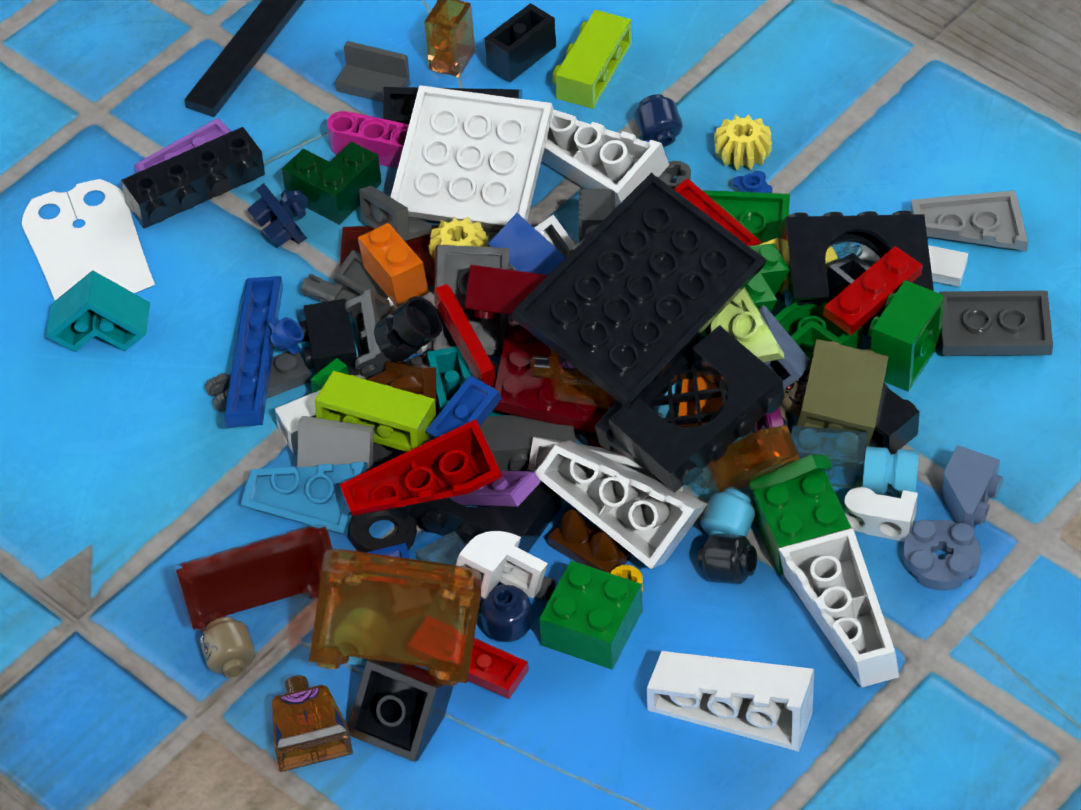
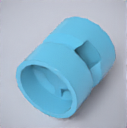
[862,446,919,498]

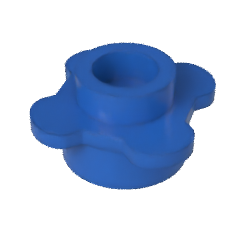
[733,171,773,193]
[269,317,304,355]

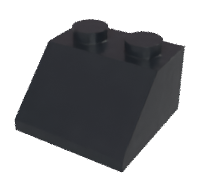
[346,654,455,762]

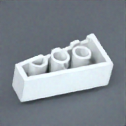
[542,110,669,208]
[535,440,708,569]
[779,528,899,688]
[647,651,814,752]

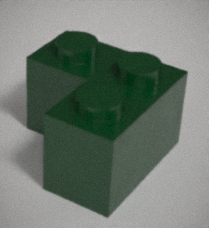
[282,141,382,225]

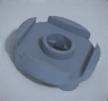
[903,520,981,590]

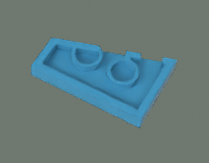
[241,462,368,535]

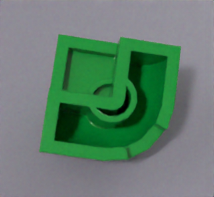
[775,301,864,376]

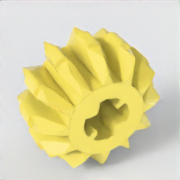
[714,114,772,170]
[429,216,489,263]

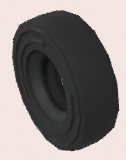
[349,509,417,554]

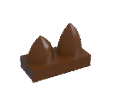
[368,361,437,404]
[548,509,632,573]

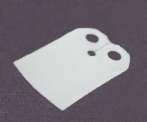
[22,179,155,300]

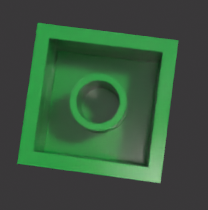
[868,280,945,392]
[753,470,852,575]
[539,560,643,670]

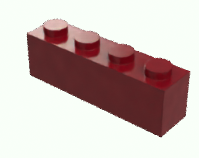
[465,264,548,323]

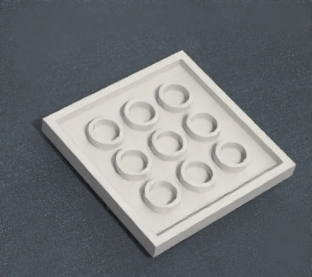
[391,85,554,230]

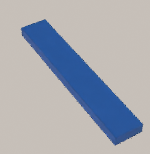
[224,276,283,427]

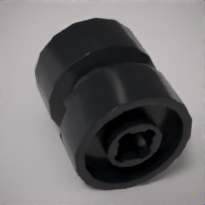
[374,296,442,361]

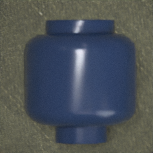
[634,94,683,147]
[481,585,532,642]

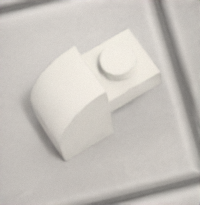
[452,531,548,599]

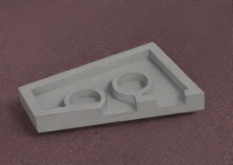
[911,190,1028,251]

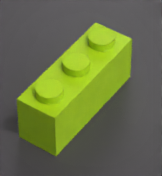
[552,10,632,109]
[315,371,436,452]

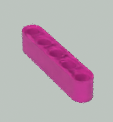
[327,111,409,169]

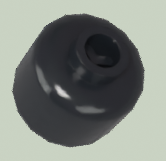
[697,533,757,584]

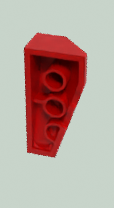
[339,419,503,516]

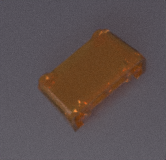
[309,549,481,686]

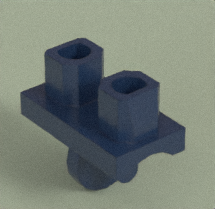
[248,183,309,248]

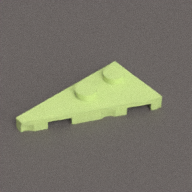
[711,287,784,362]

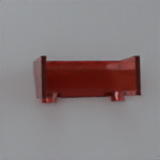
[171,524,343,632]

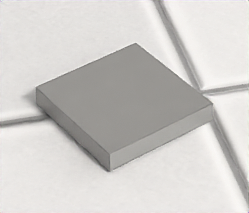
[297,416,374,471]

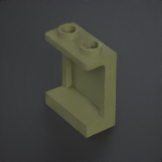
[795,339,889,448]

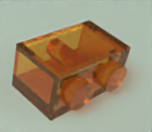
[424,0,475,78]
[708,425,800,492]

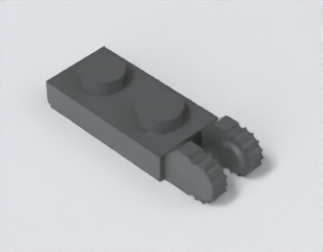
[205,351,311,413]

